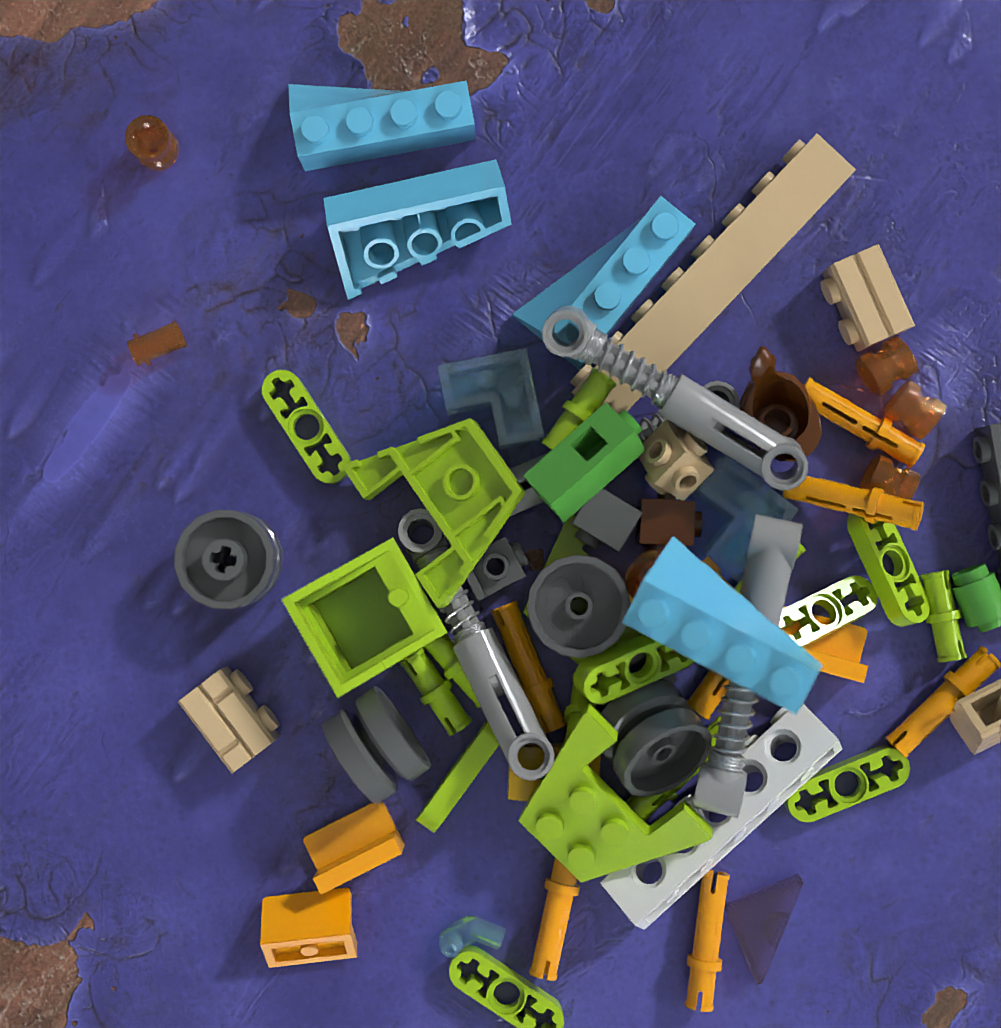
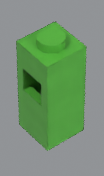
[523,402,646,523]

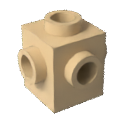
[639,420,714,501]

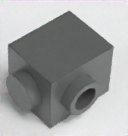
[570,489,642,552]

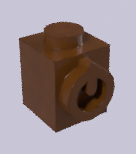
[635,492,703,555]

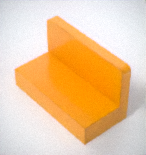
[781,606,868,683]
[303,801,405,895]
[260,887,357,968]

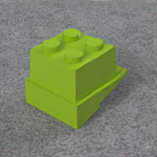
[281,538,448,698]

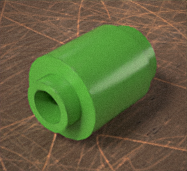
[951,563,1001,632]

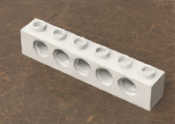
[600,704,842,930]

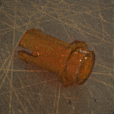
[127,320,188,366]

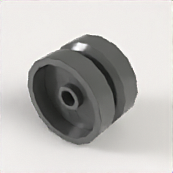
[174,510,283,609]
[527,555,631,658]
[600,679,712,797]
[322,685,431,805]

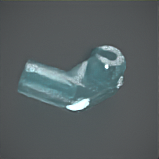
[439,915,506,957]

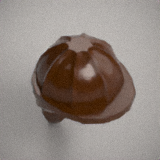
[739,346,822,462]

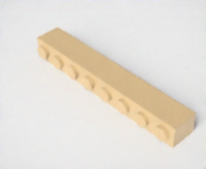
[569,134,856,414]

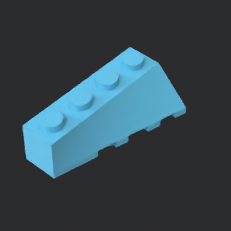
[288,80,476,171]
[323,159,512,300]
[512,196,696,370]
[622,536,823,715]

